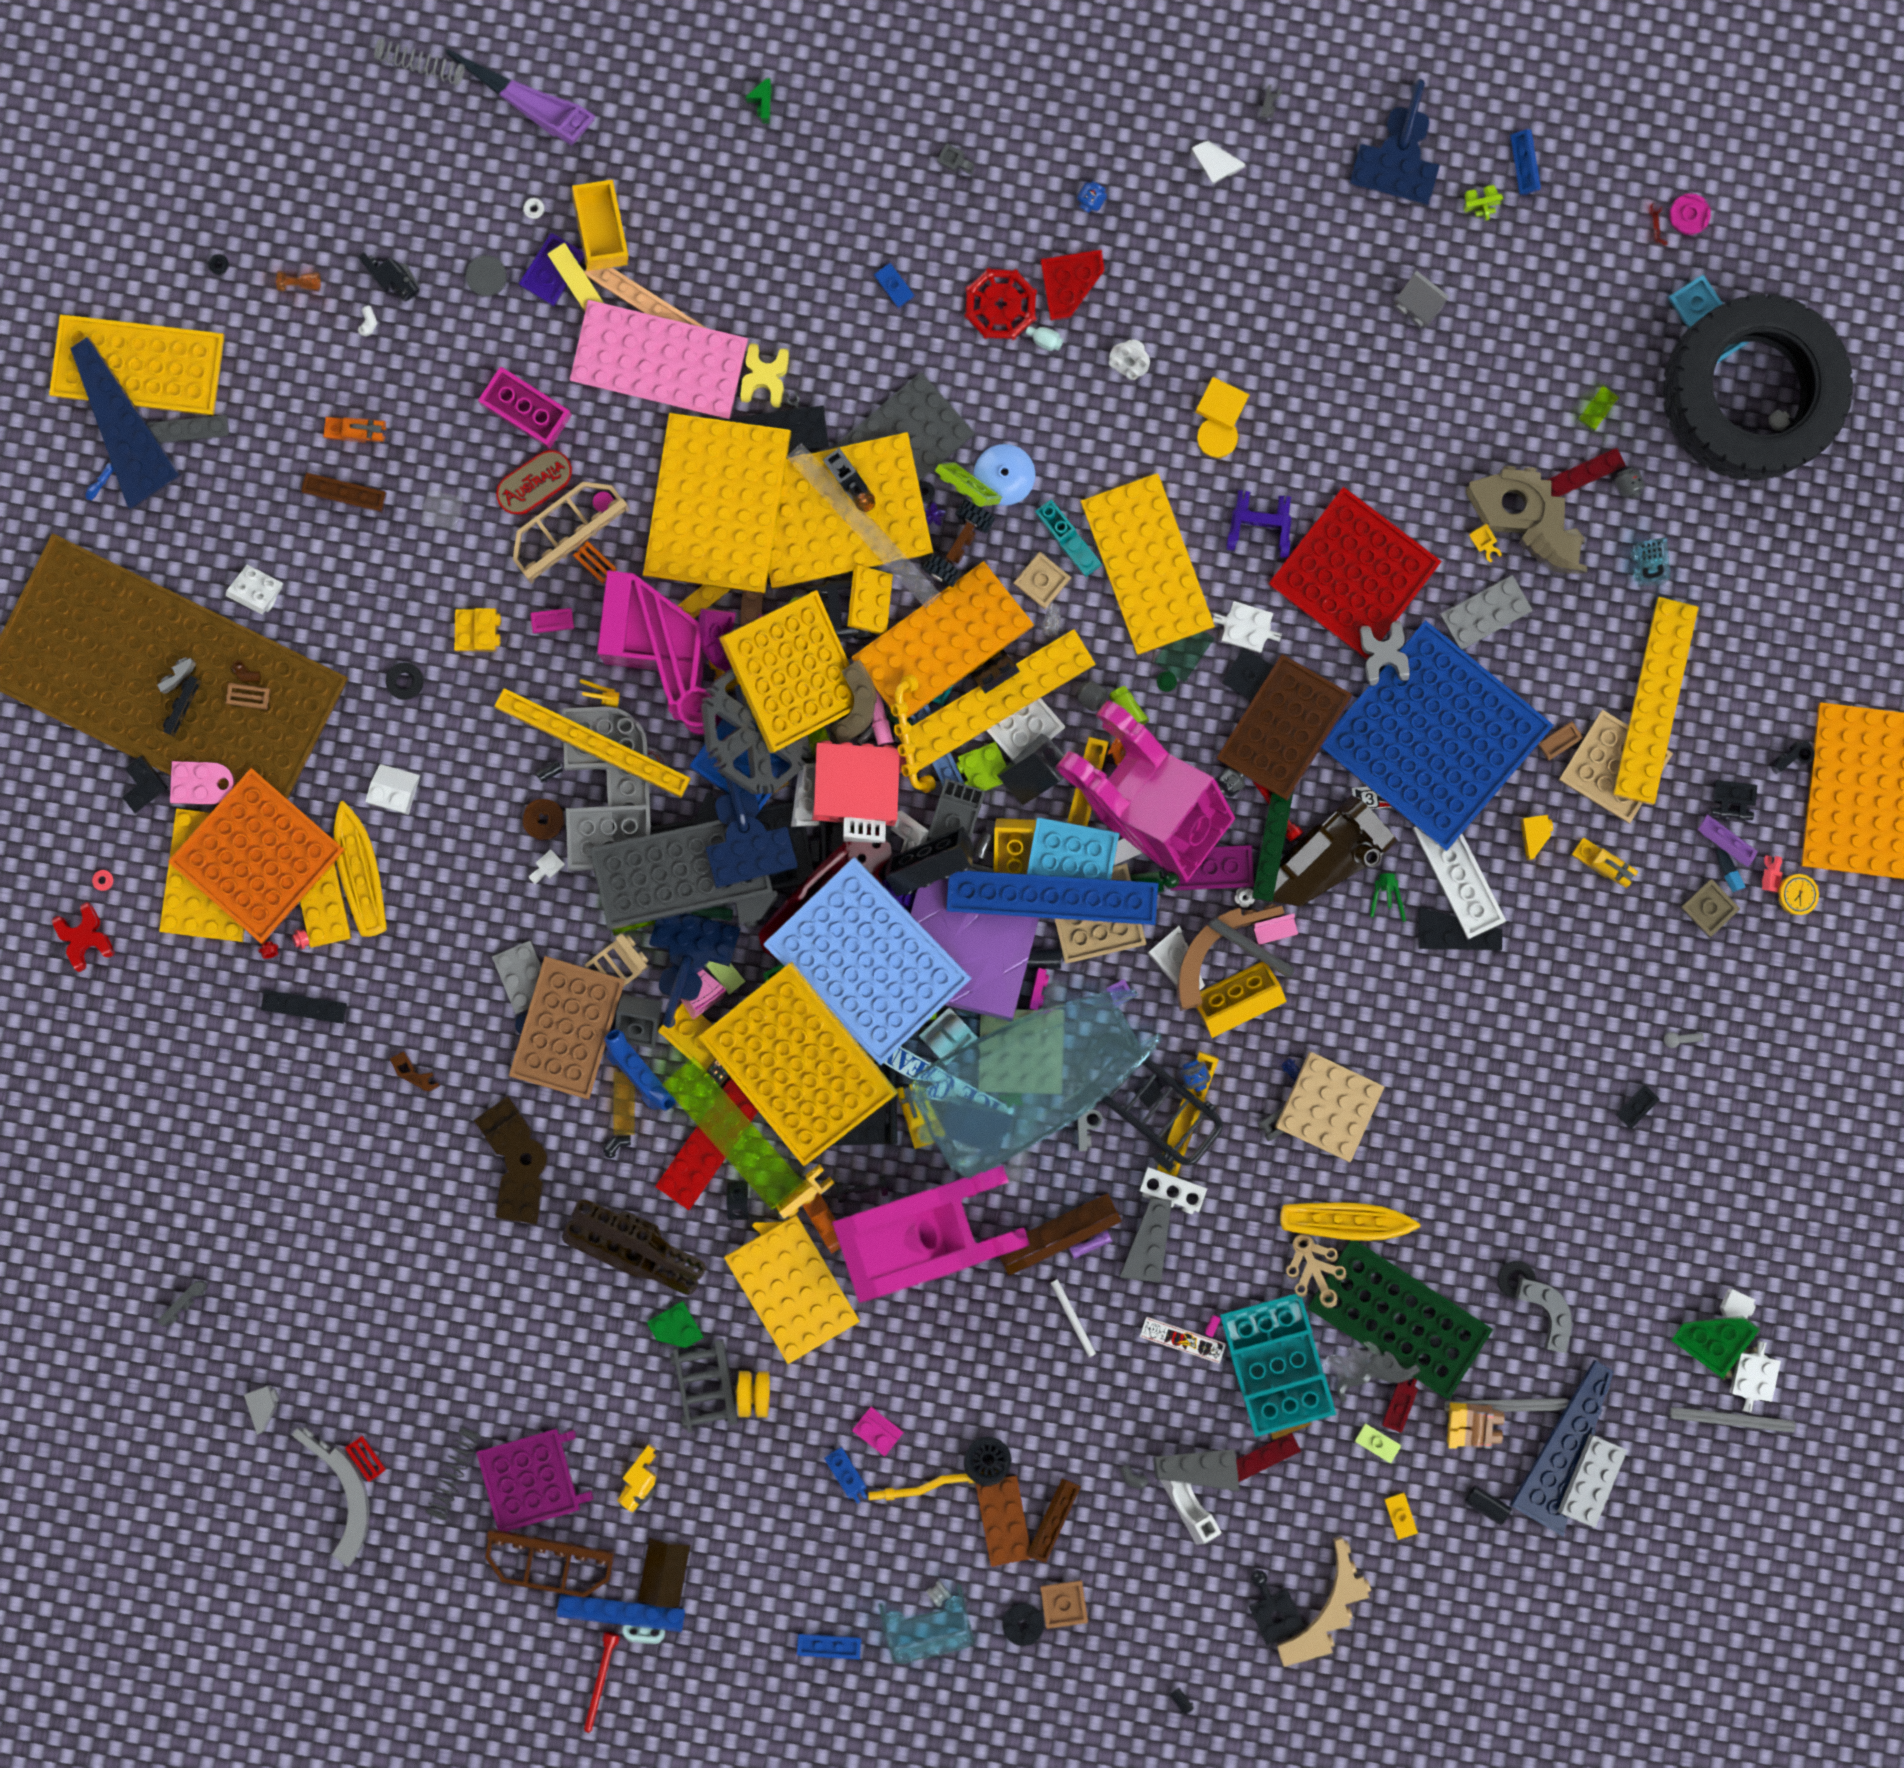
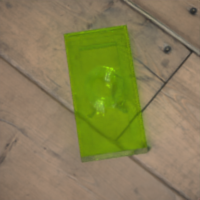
[1578,385,1619,431]

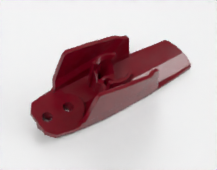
[758,828,892,958]

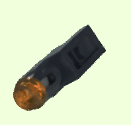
[823,448,875,512]

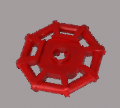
[964,267,1038,341]

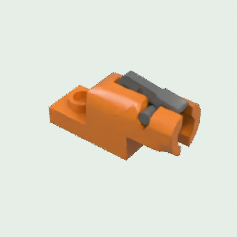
[323,417,386,443]

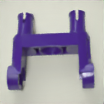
[1226,490,1292,558]

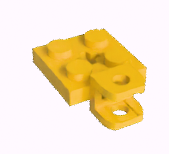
[775,1164,834,1219]

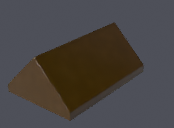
[638,1537,691,1608]

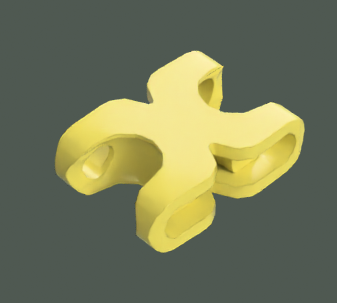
[740,343,789,408]

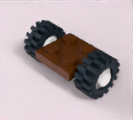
[921,499,995,588]

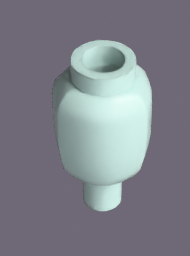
[1026,326,1063,351]

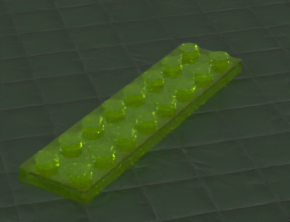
[662,1056,803,1210]

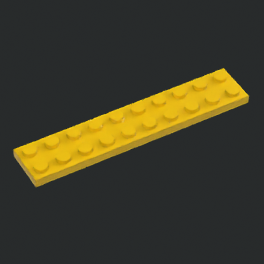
[1613,597,1699,805]
[897,629,1096,771]

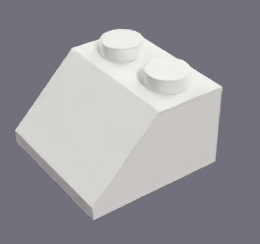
[365,764,420,815]

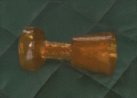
[276,271,321,292]

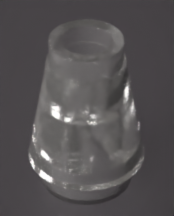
[1041,604,1061,636]

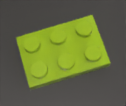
[935,462,1003,507]

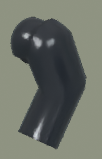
[603,1135,631,1158]

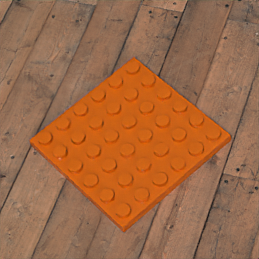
[168,768,345,944]

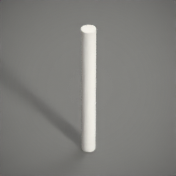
[1051,1279,1096,1357]

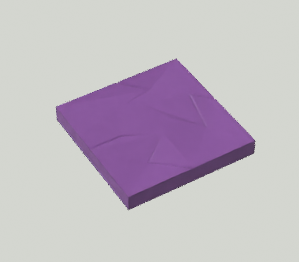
[911,878,1040,1022]

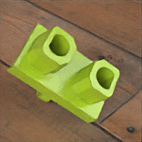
[1463,185,1503,221]

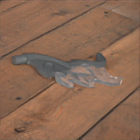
[1322,1342,1421,1402]

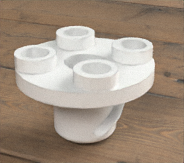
[1109,340,1150,380]

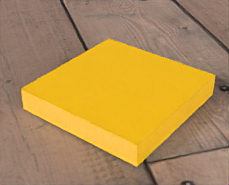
[1195,377,1250,430]

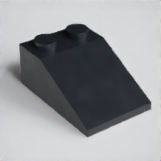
[997,733,1064,805]

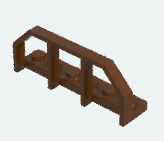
[999,1193,1122,1276]
[485,1527,616,1598]

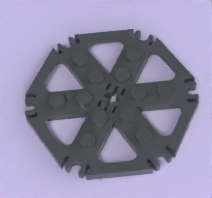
[701,668,810,795]

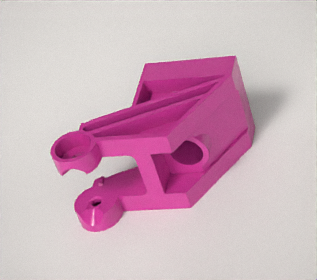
[597,571,722,736]
[1056,701,1236,882]
[833,1165,1030,1303]

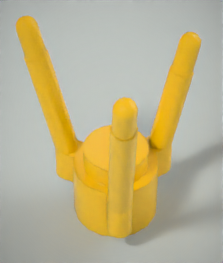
[580,679,620,708]

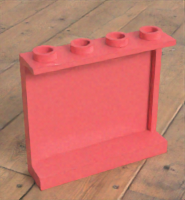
[812,741,899,826]

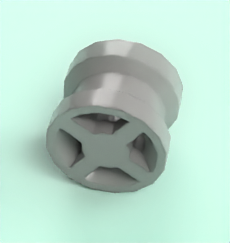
[926,1580,952,1607]

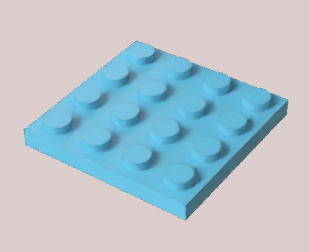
[1027,817,1120,880]

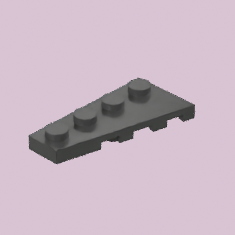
[1119,1198,1172,1283]
[1153,1449,1240,1492]

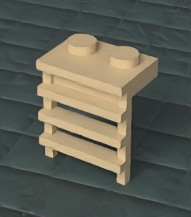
[585,934,650,987]

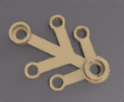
[1286,1234,1346,1308]

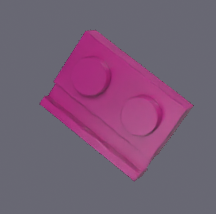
[852,1406,904,1457]

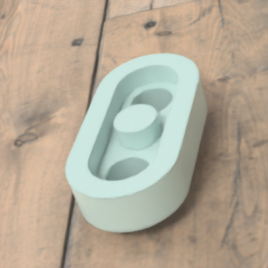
[623,1625,665,1644]

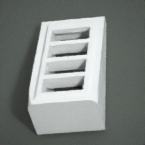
[843,817,886,843]

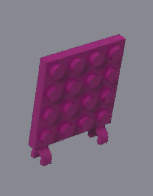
[476,1428,594,1531]

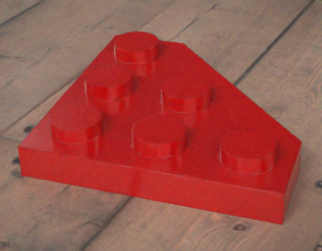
[1040,250,1105,321]

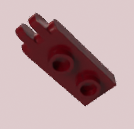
[1382,1377,1418,1433]

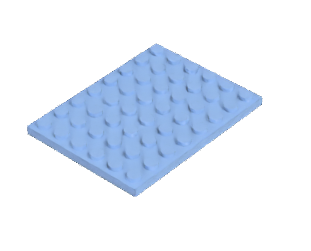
[763,857,972,1065]

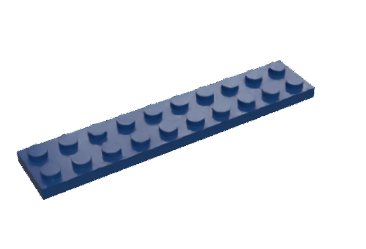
[947,871,1158,925]

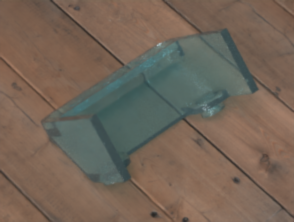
[878,1584,975,1664]

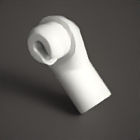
[358,306,377,336]

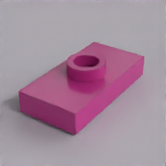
[530,608,574,634]

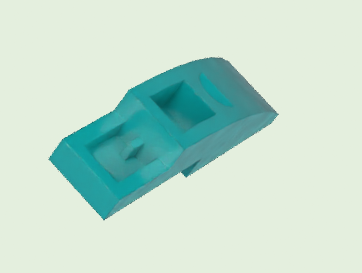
[1035,499,1102,578]

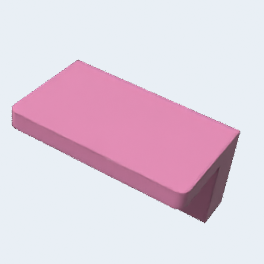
[1252,913,1298,945]

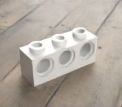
[1139,1167,1207,1215]

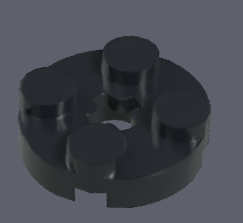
[1002,1603,1044,1646]

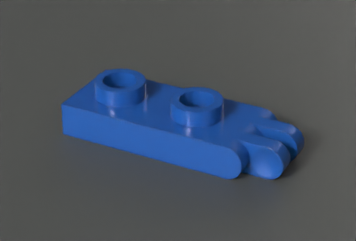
[824,1447,868,1504]

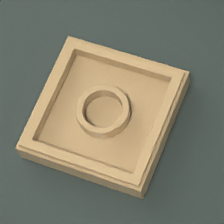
[1013,551,1071,610]

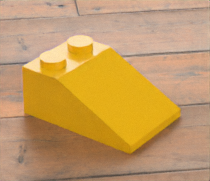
[994,818,1037,874]

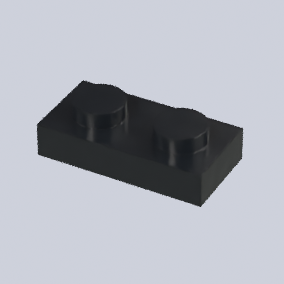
[1615,1085,1660,1129]

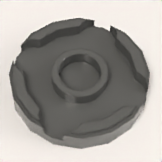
[466,256,507,297]

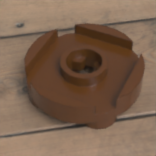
[523,799,565,840]

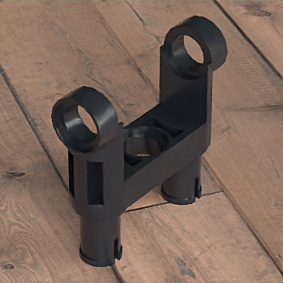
[806,576,873,640]

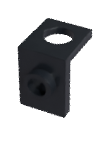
[726,1182,749,1220]

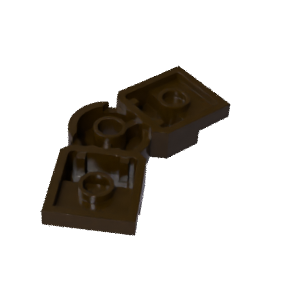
[474,1096,548,1225]

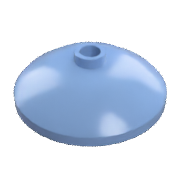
[974,444,1035,506]

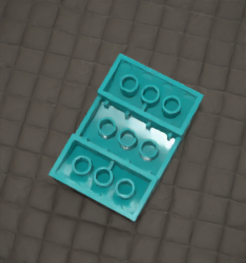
[1220,1292,1337,1437]

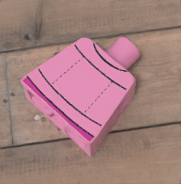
[681,970,726,1019]

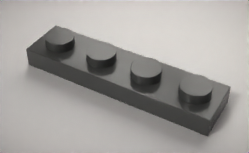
[147,415,230,444]

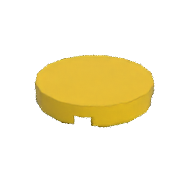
[1197,419,1238,459]

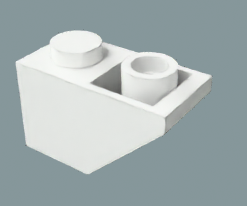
[1720,1289,1756,1319]

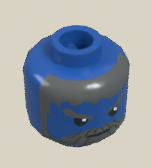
[1180,1059,1211,1092]

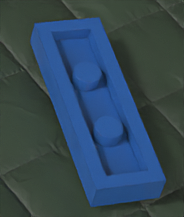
[1510,129,1541,195]
[797,1633,861,1660]

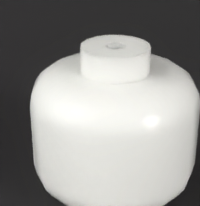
[1768,410,1791,432]

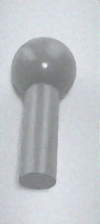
[1663,1032,1704,1048]

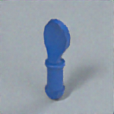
[85,463,114,500]

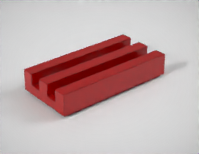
[345,1435,387,1482]

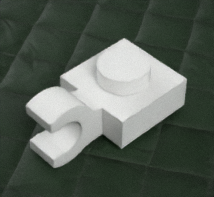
[529,849,565,884]

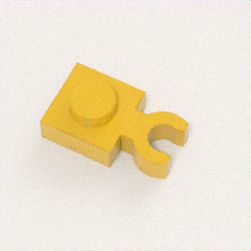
[1468,524,1502,563]

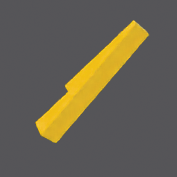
[1067,737,1109,826]
[1157,1050,1219,1177]

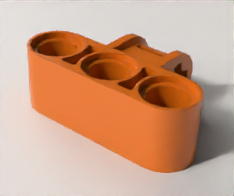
[802,1192,841,1254]

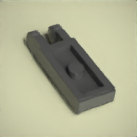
[158,1280,208,1327]

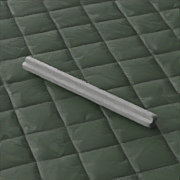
[1444,1398,1569,1413]
[1670,1407,1795,1432]

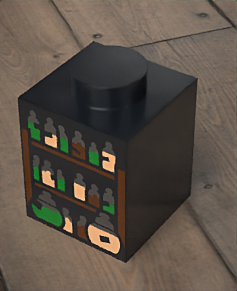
[700,1059,730,1091]

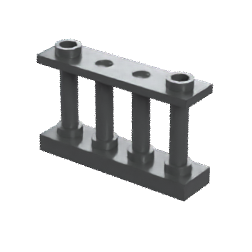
[670,1340,739,1433]

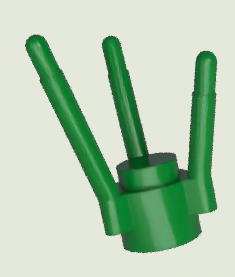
[1370,873,1406,922]

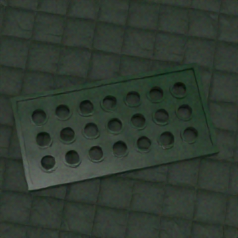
[1307,1240,1494,1400]

